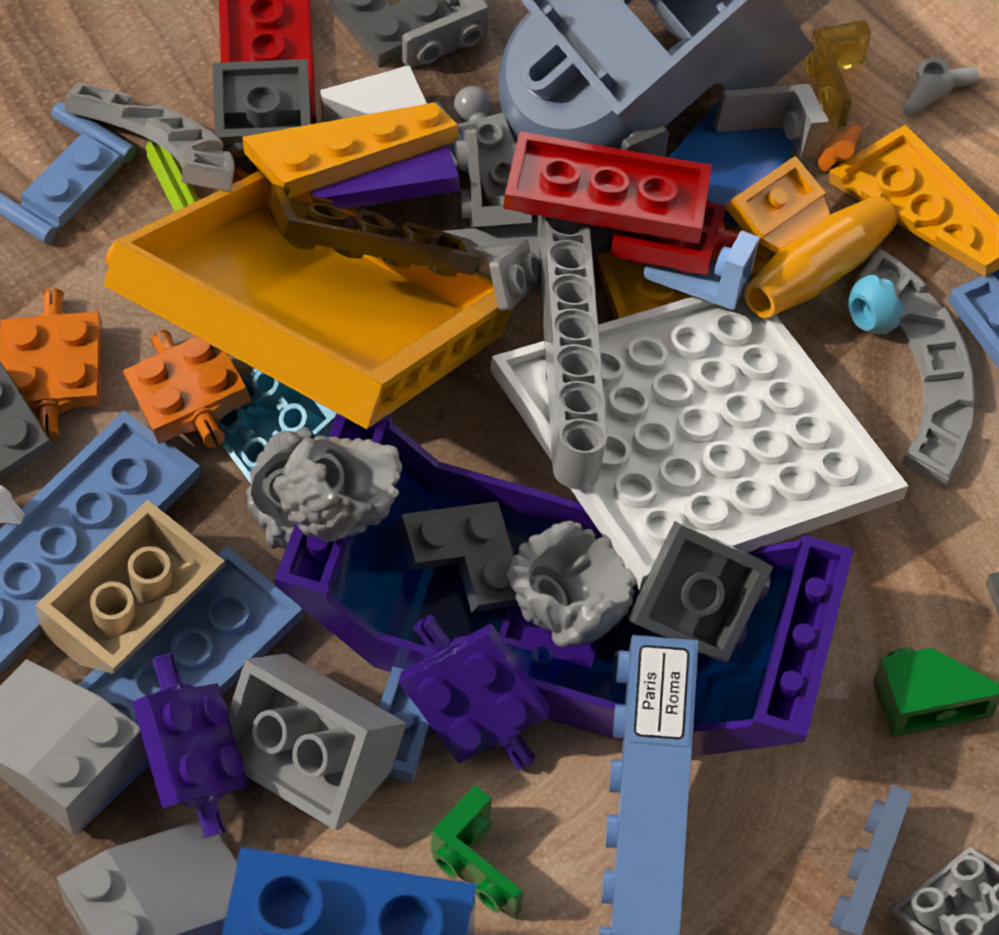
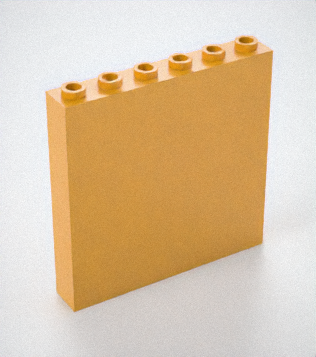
[103,171,513,429]

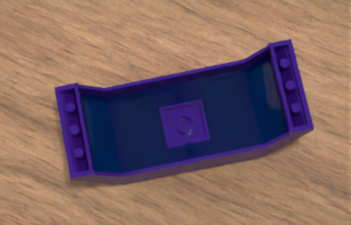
[274,413,854,757]

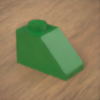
[873,647,999,737]

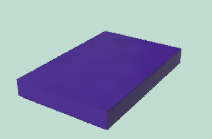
[310,144,460,209]

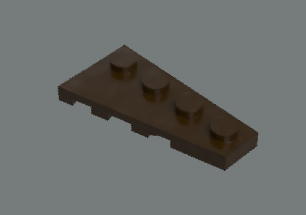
[268,184,479,277]

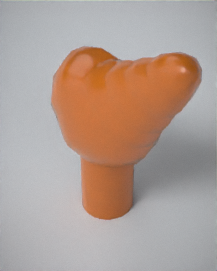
[817,124,862,172]

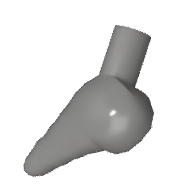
[903,57,979,116]

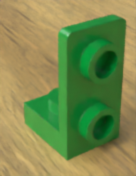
[431,785,524,919]

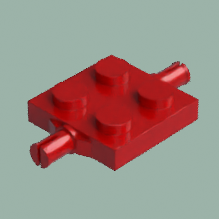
[611,202,740,275]

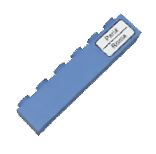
[599,635,698,935]

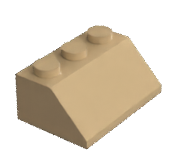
[35,499,225,674]

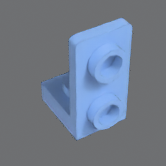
[643,231,760,310]

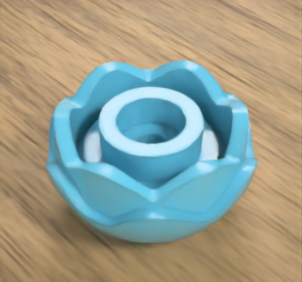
[848,275,904,334]

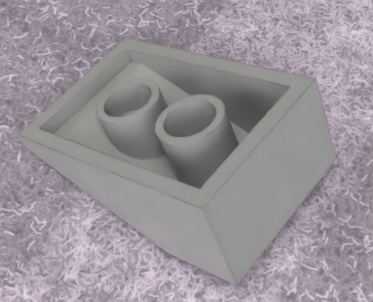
[0,659,148,835]
[56,820,237,935]

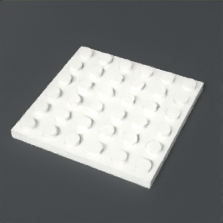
[490,281,908,590]

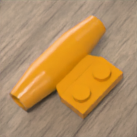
[725,156,897,318]

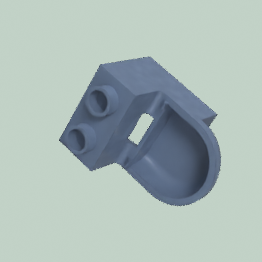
[498,0,815,149]

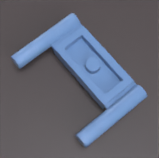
[0,101,136,244]

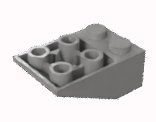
[891,847,999,935]

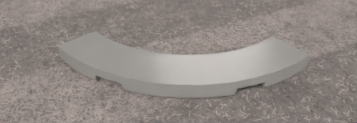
[64,82,235,191]
[853,248,976,489]

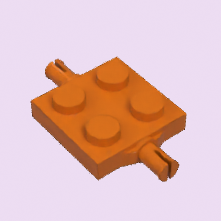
[0,288,103,441]
[122,330,252,448]

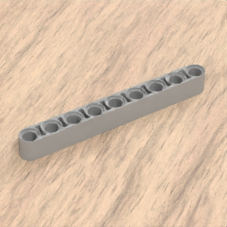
[537,215,607,489]

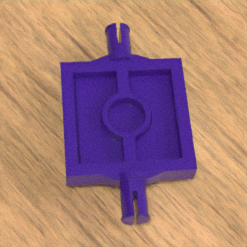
[398,615,551,770]
[132,653,249,839]

